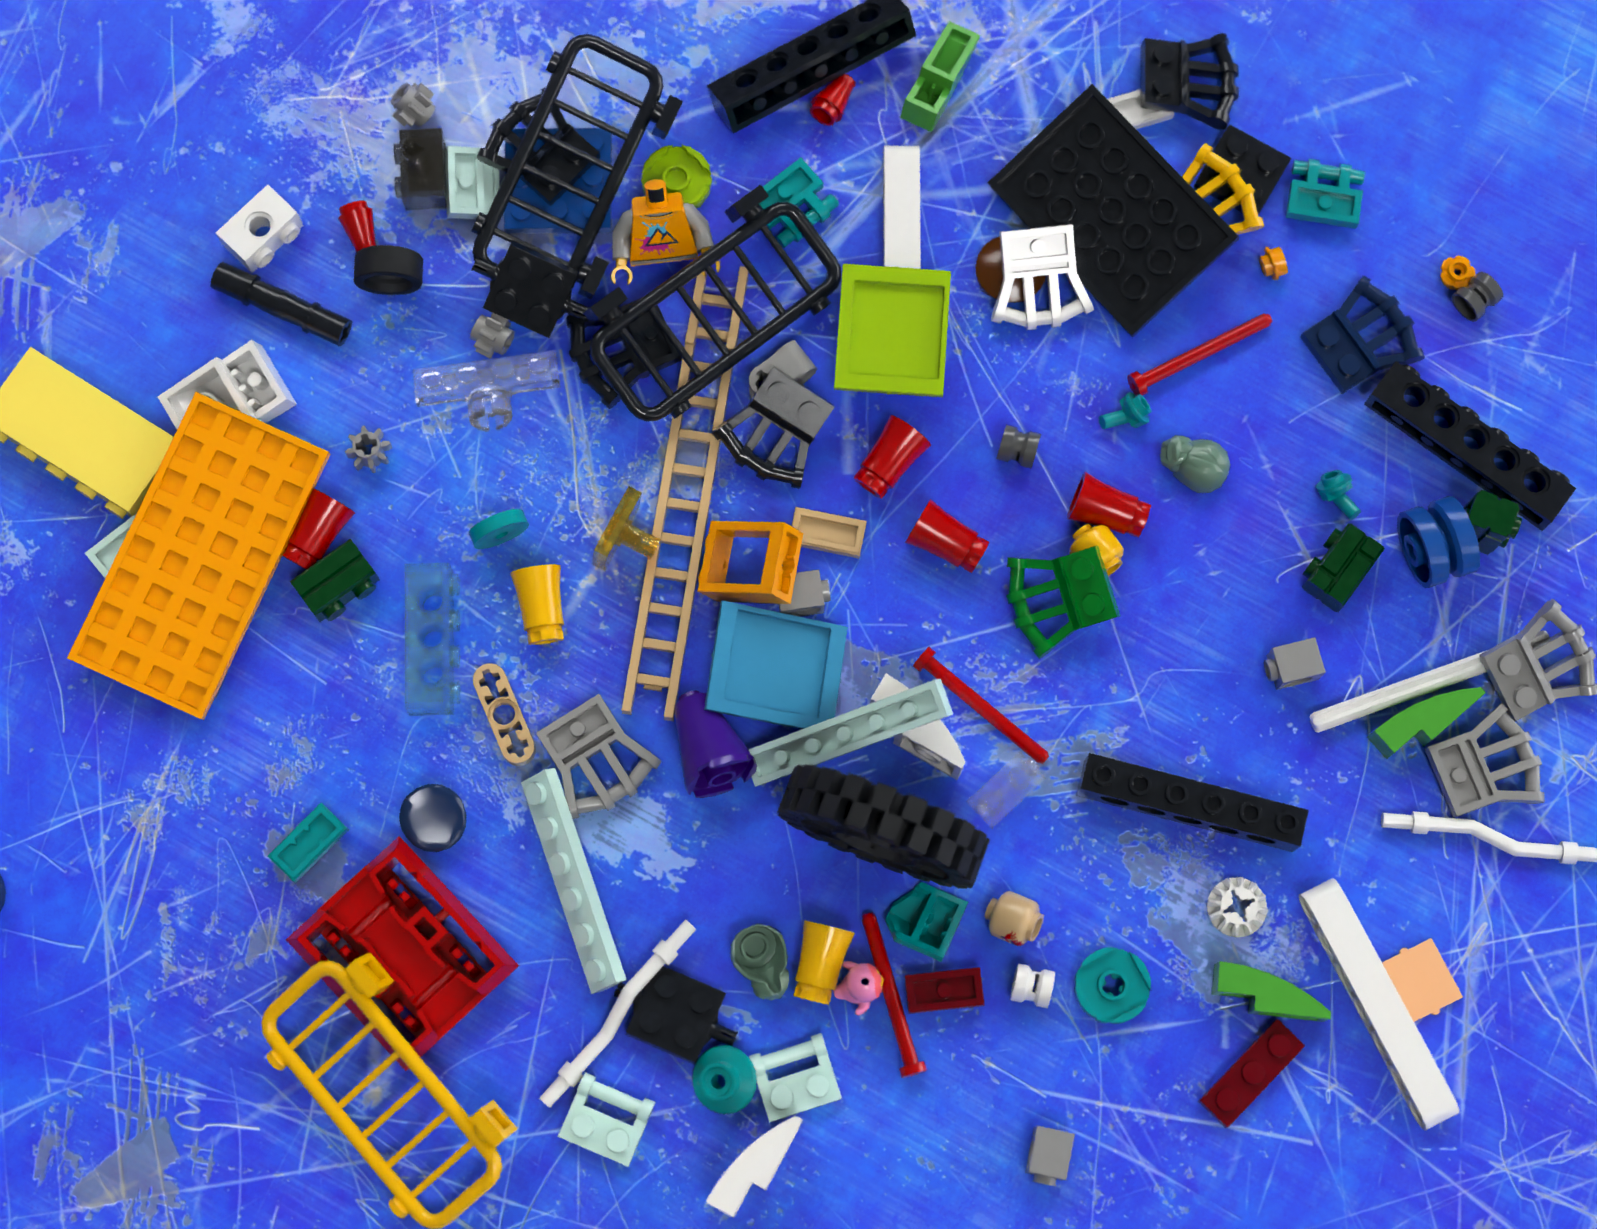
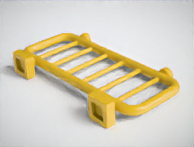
[261,952,518,1229]

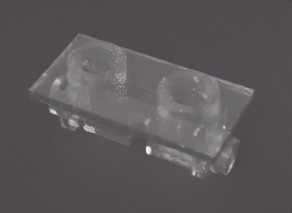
[966,752,1046,829]

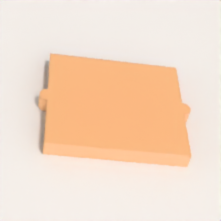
[1382,938,1463,1022]

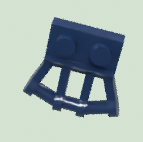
[1300,275,1424,394]

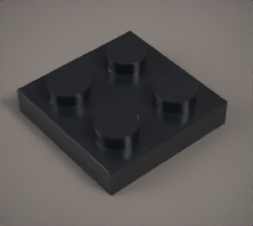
[1194,124,1291,215]

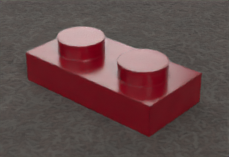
[904,967,985,1014]

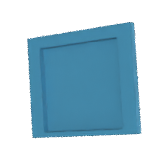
[704,600,848,729]

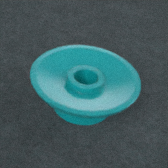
[692,1045,757,1114]

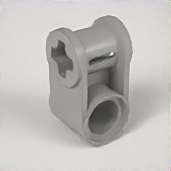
[749,340,817,398]

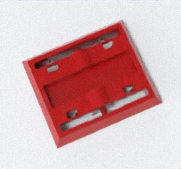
[286,836,519,1071]

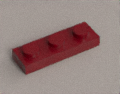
[1198,1019,1305,1128]

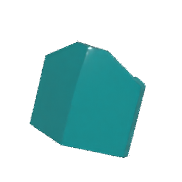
[885,882,968,962]

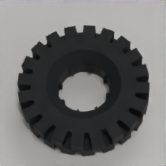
[777,764,989,889]

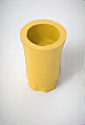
[510,564,564,645]
[794,920,855,1005]

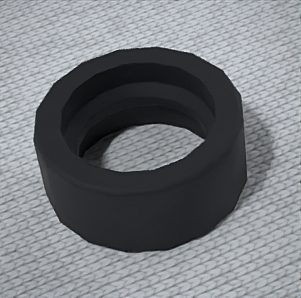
[354,245,423,295]

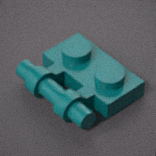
[760,157,839,248]
[1286,159,1365,229]

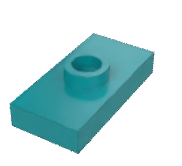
[268,803,349,884]

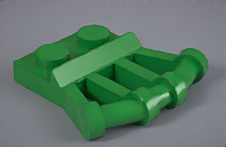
[1006,546,1120,659]

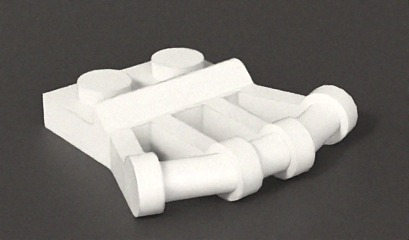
[991,224,1094,330]

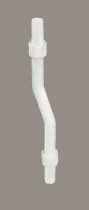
[1381,811,1597,865]
[539,919,696,1108]

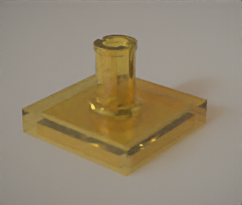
[592,486,661,571]

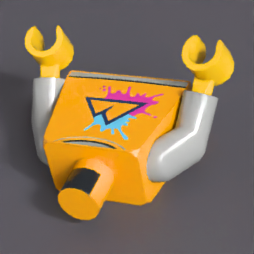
[610,179,721,285]

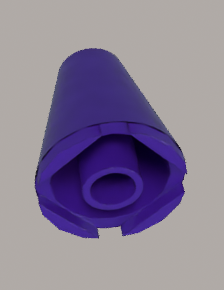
[674,690,757,798]

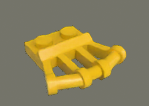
[1182,143,1264,235]

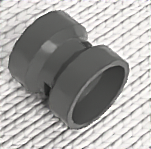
[1452,272,1503,322]
[997,424,1041,469]

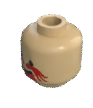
[985,891,1044,946]

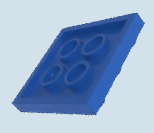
[504,128,612,234]

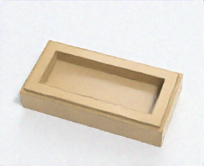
[792,507,867,559]

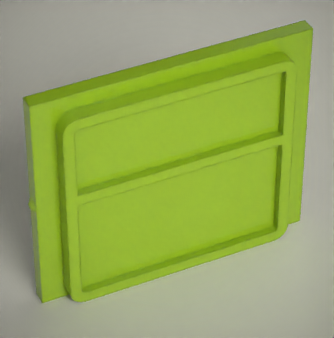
[834,264,951,398]

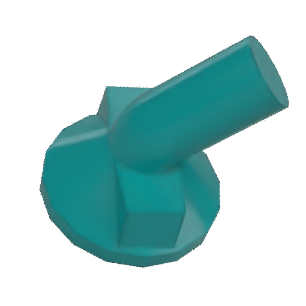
[1099,392,1151,429]
[1316,470,1361,520]

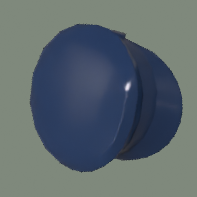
[399,784,466,852]

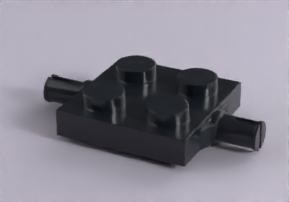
[471,241,590,338]
[614,966,738,1065]

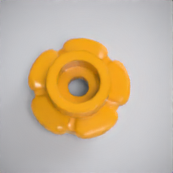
[1259,246,1288,280]
[1440,256,1475,290]

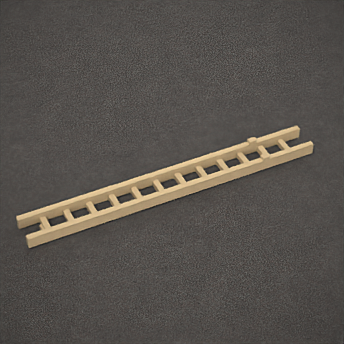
[622,266,749,721]

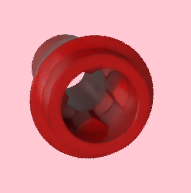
[810,74,856,126]
[338,200,377,252]

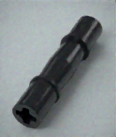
[210,262,352,346]

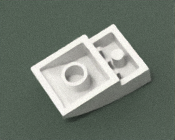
[158,340,297,429]
[870,673,965,780]
[706,1116,803,1218]

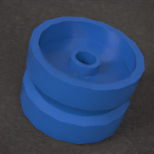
[1397,496,1480,588]

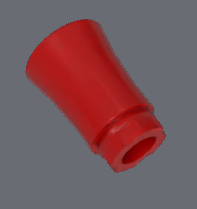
[854,415,931,499]
[1067,472,1151,537]
[283,488,355,570]
[905,499,990,573]

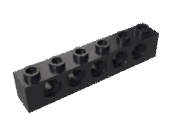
[707,0,917,134]
[1364,361,1576,531]
[1076,753,1309,852]

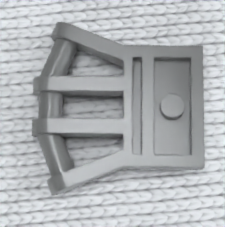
[1479,599,1597,721]
[536,694,662,819]
[1424,703,1545,818]

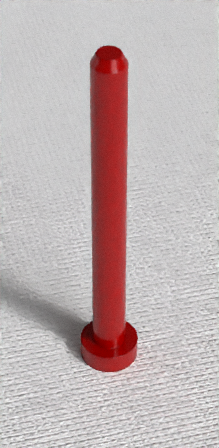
[1127,314,1272,396]
[913,647,1049,764]
[862,913,927,1078]

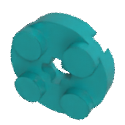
[1074,947,1151,1024]

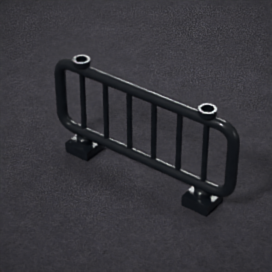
[471,34,683,299]
[584,185,841,422]

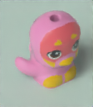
[833,961,884,1016]

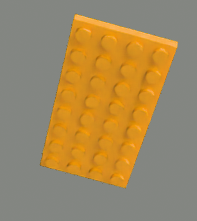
[67,392,331,720]

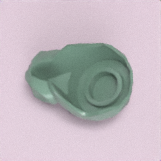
[1160,435,1230,493]
[730,923,789,1000]

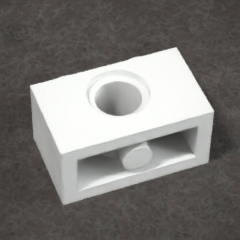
[216,185,303,273]

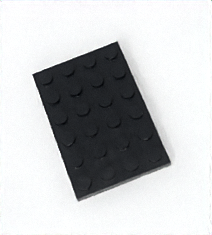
[987,84,1239,337]

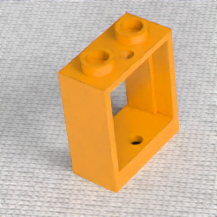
[697,521,803,604]

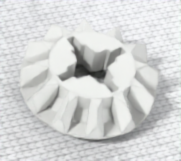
[1207,877,1268,937]

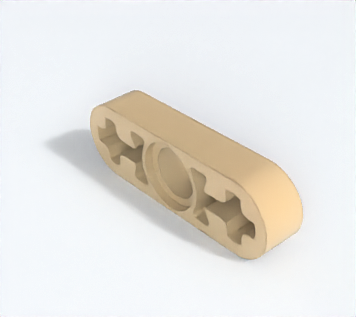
[473,663,536,766]

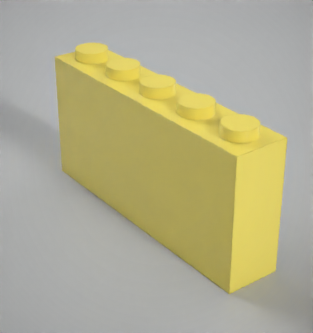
[0,347,173,519]

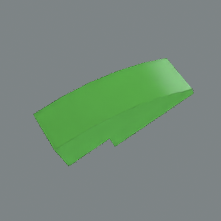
[900,21,981,132]
[1367,687,1486,759]
[1212,961,1331,1022]

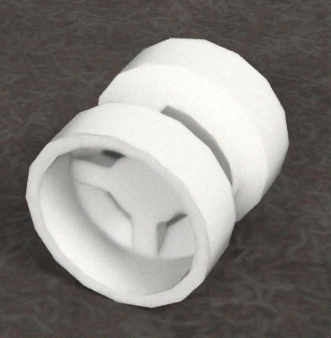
[1010,963,1055,1009]

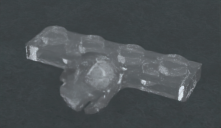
[413,350,561,432]

